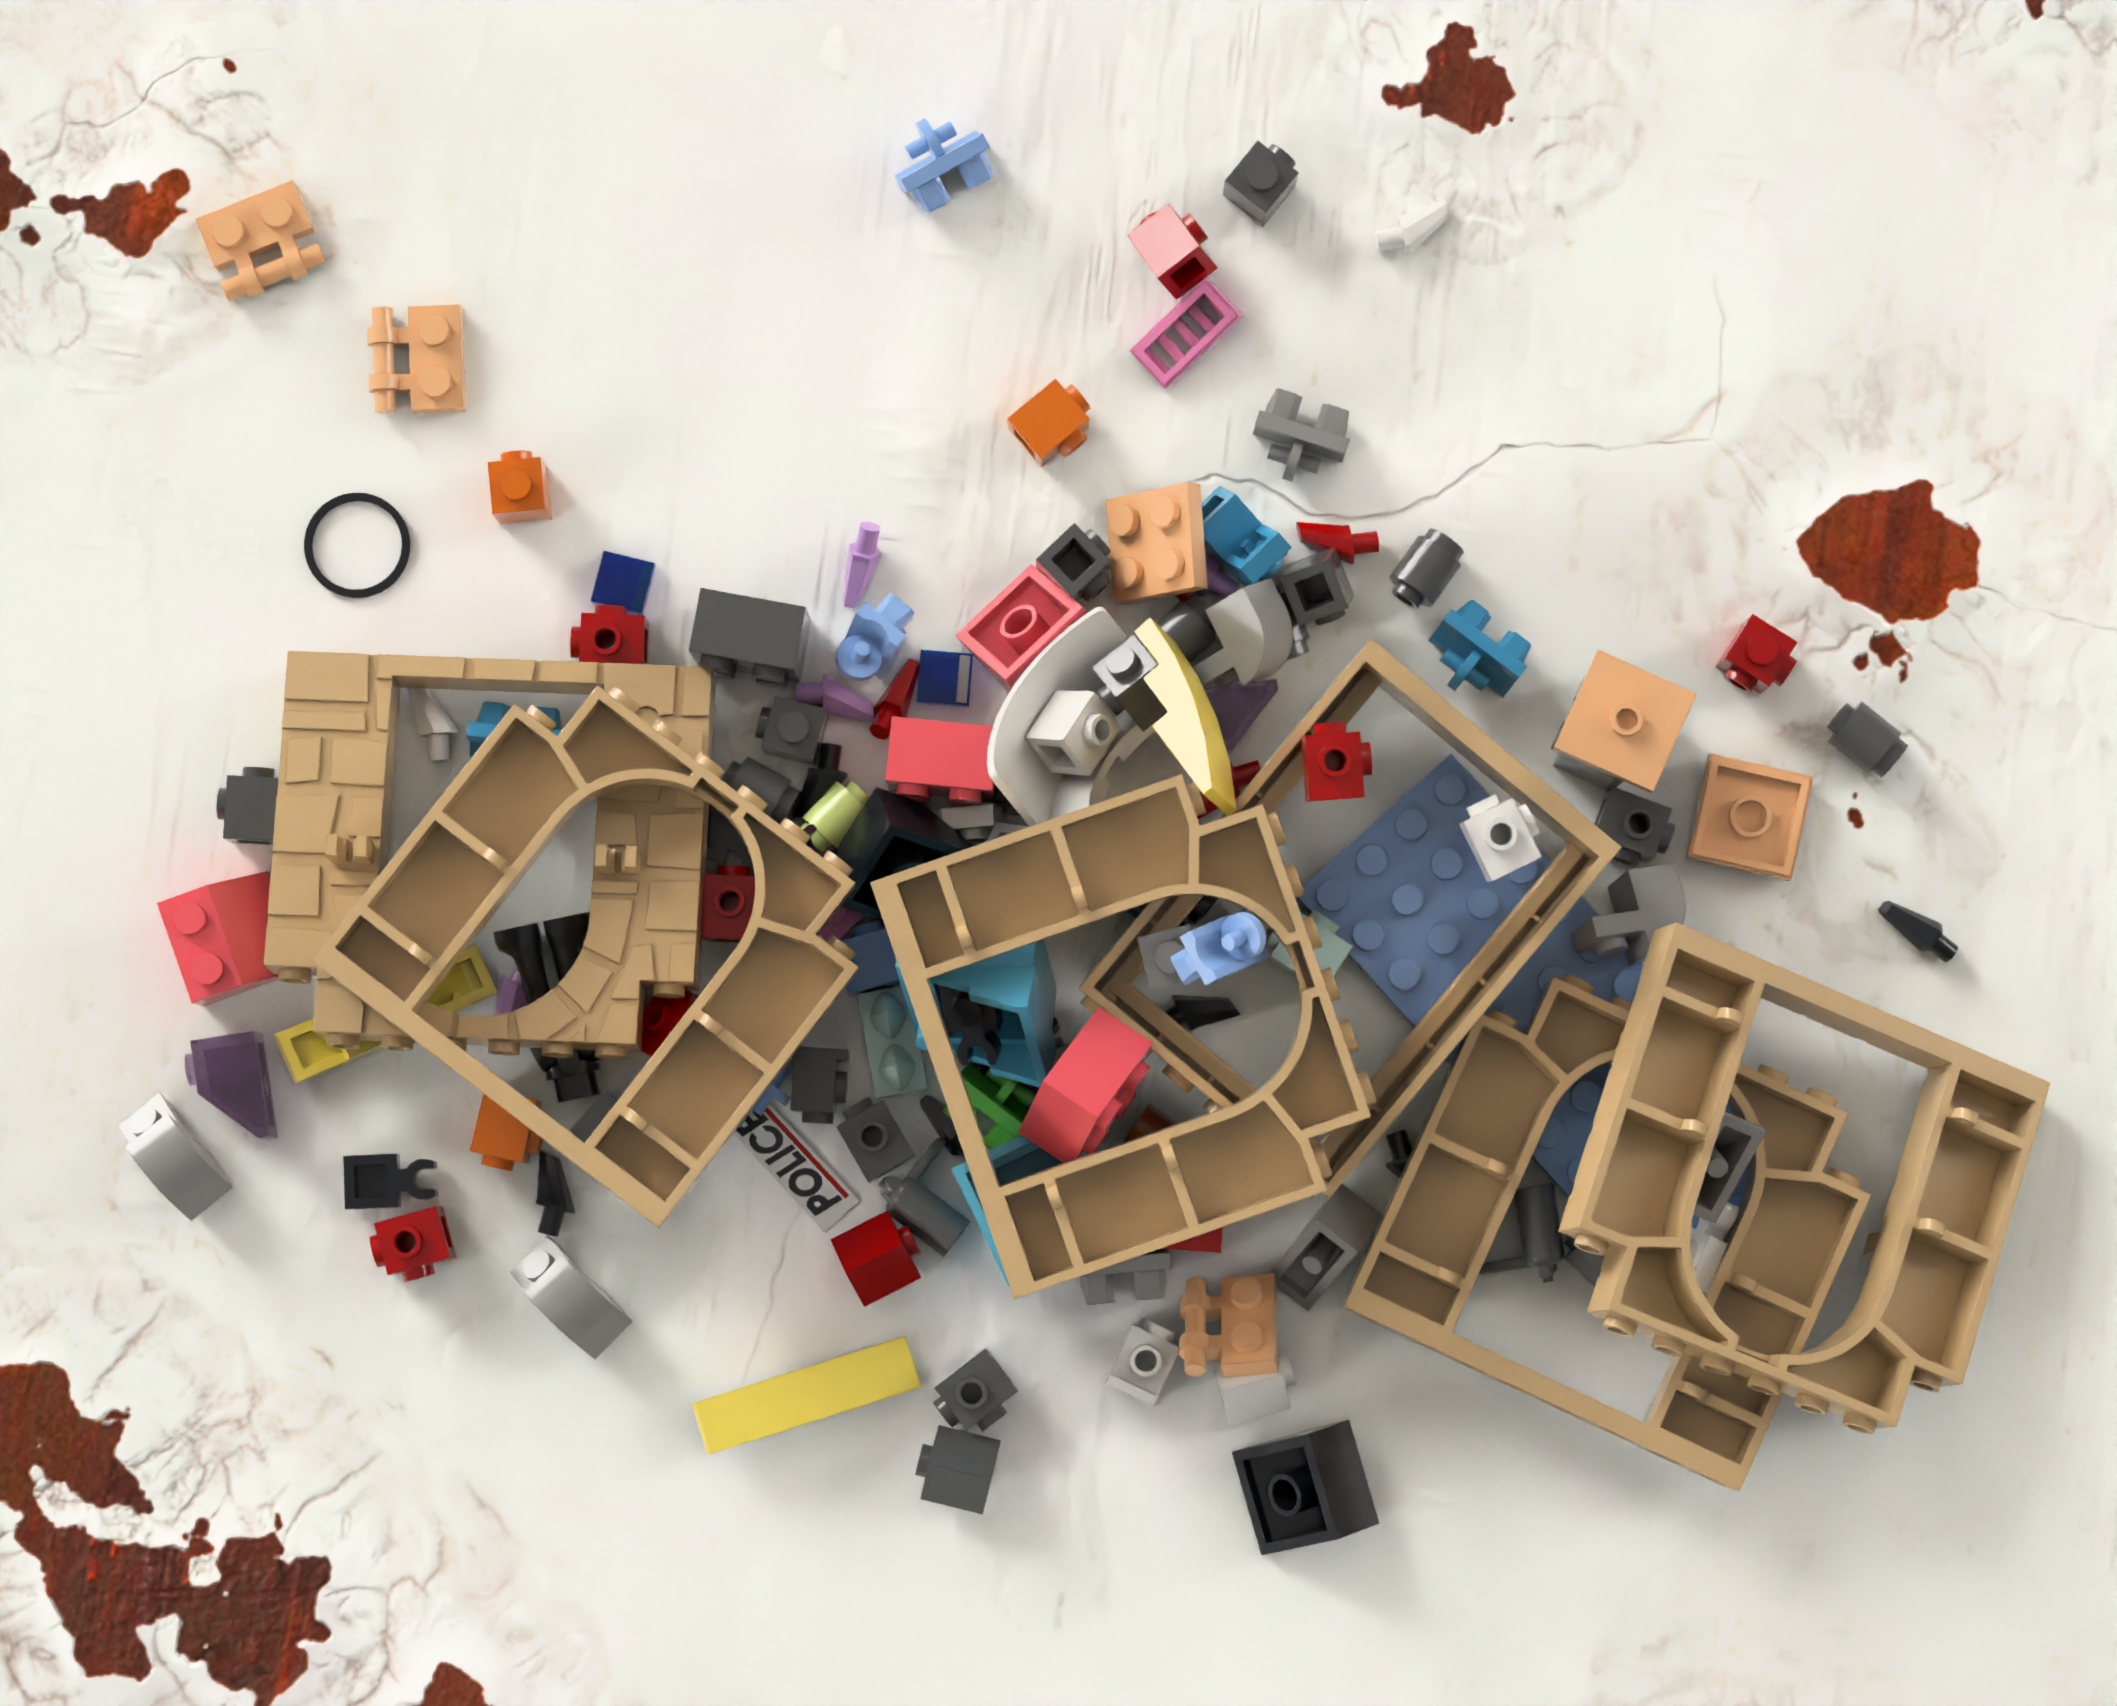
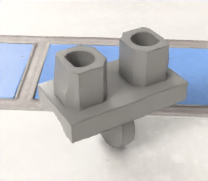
[1253,388,1350,482]
[1080,1250,1171,1305]

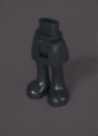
[493,912,601,1103]

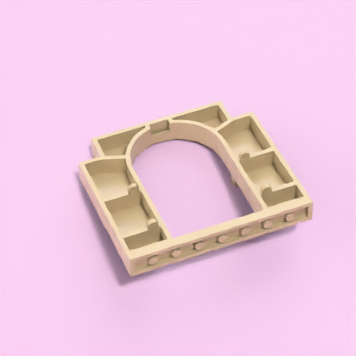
[264,651,717,1060]
[311,685,859,1228]
[870,774,1377,1299]
[1558,922,2050,1434]
[1341,974,1871,1491]

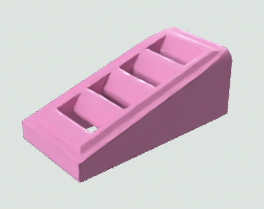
[1129,278,1244,389]

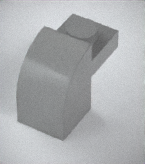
[1192,578,1293,690]
[1571,863,1686,967]
[118,1093,233,1221]
[510,1235,633,1359]

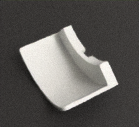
[987,607,1157,827]

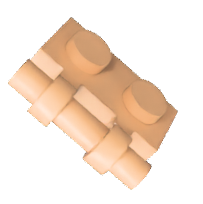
[196,180,326,301]
[367,304,466,414]
[1179,1273,1278,1378]

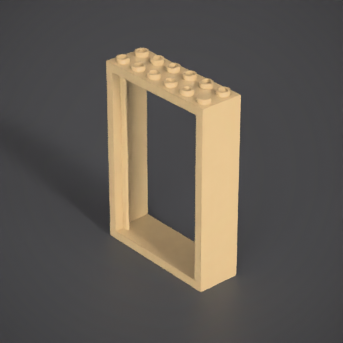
[1078,638,1622,1198]

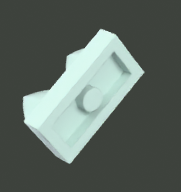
[857,986,928,1099]

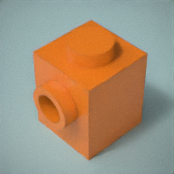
[1007,378,1091,467]
[488,450,552,524]
[470,1093,543,1171]

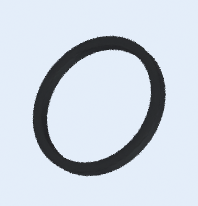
[304,493,410,598]

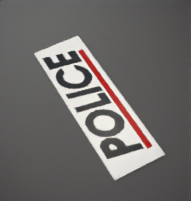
[733,1103,860,1233]

